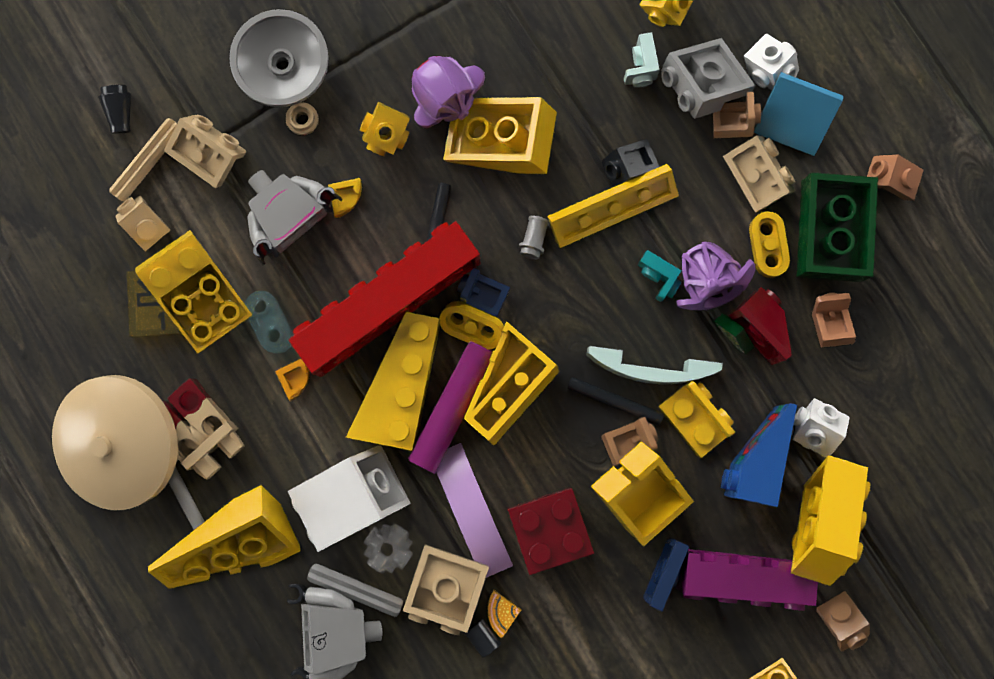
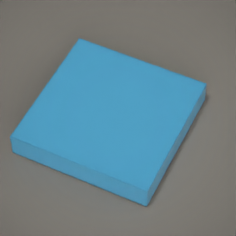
[754,72,843,156]

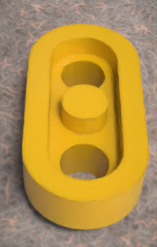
[749,211,790,278]
[439,301,504,350]

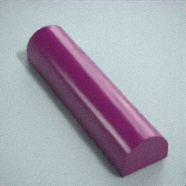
[408,341,493,474]

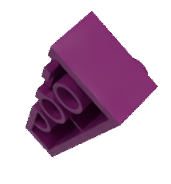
[675,549,818,610]

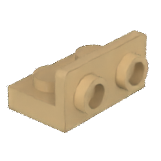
[163,115,246,188]
[723,135,795,212]

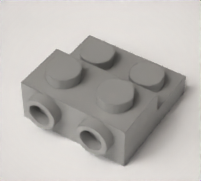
[661,38,756,119]

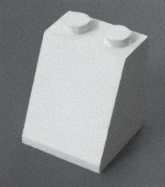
[288,445,411,552]

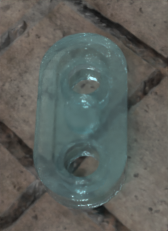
[245,291,293,354]

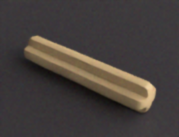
[109,118,177,202]

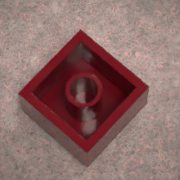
[507,487,594,575]

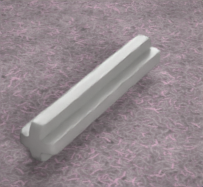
[307,564,403,617]

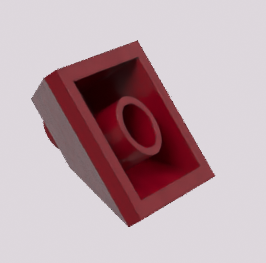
[728,287,792,365]

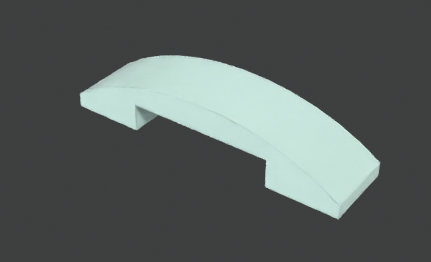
[586,346,723,384]

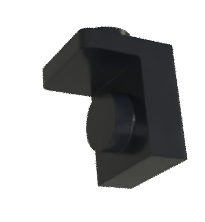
[602,139,660,187]

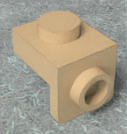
[116,195,170,252]

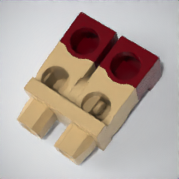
[163,378,245,479]

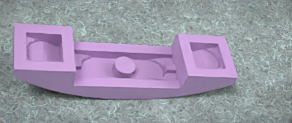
[436,443,513,578]

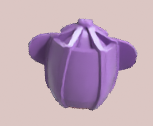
[411,56,485,128]
[676,241,755,310]

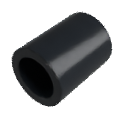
[464,619,501,658]

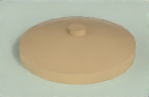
[52,375,178,510]

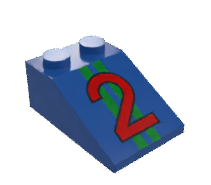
[721,403,797,507]

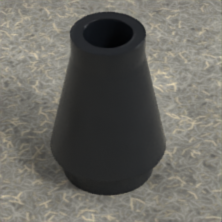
[98,85,131,134]

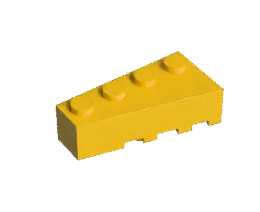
[346,312,440,451]

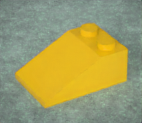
[443,97,557,174]

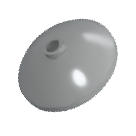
[229,9,329,107]

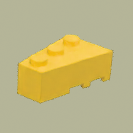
[464,321,560,446]

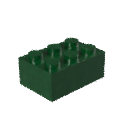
[796,173,878,282]

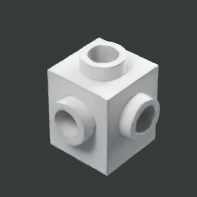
[744,34,799,90]
[793,398,850,457]

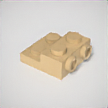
[403,544,489,635]

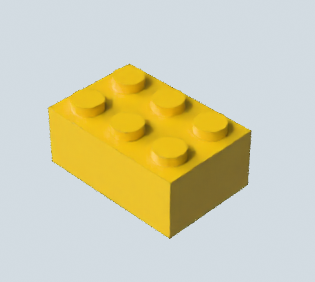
[791,455,870,586]

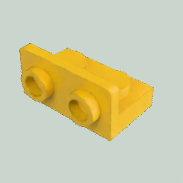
[658,380,735,458]

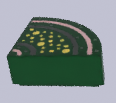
[714,314,754,355]

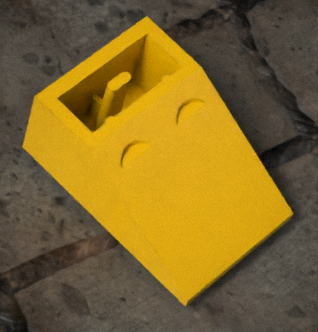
[135,230,252,354]

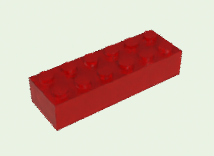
[288,221,481,377]

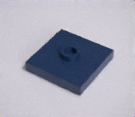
[643,537,689,611]

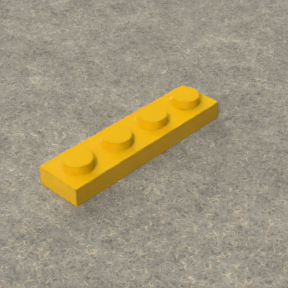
[547,164,679,248]

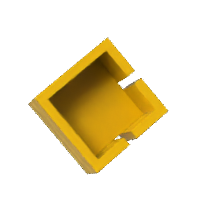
[591,442,694,547]

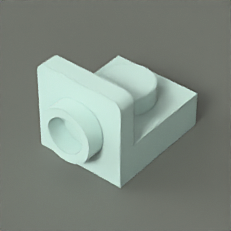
[624,32,659,87]

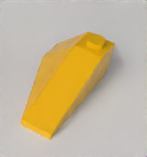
[148,485,300,589]

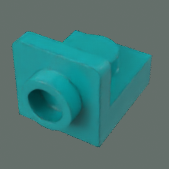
[637,250,682,302]

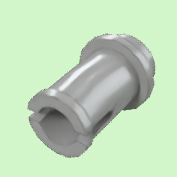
[519,216,549,260]

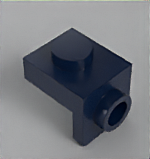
[457,268,510,318]

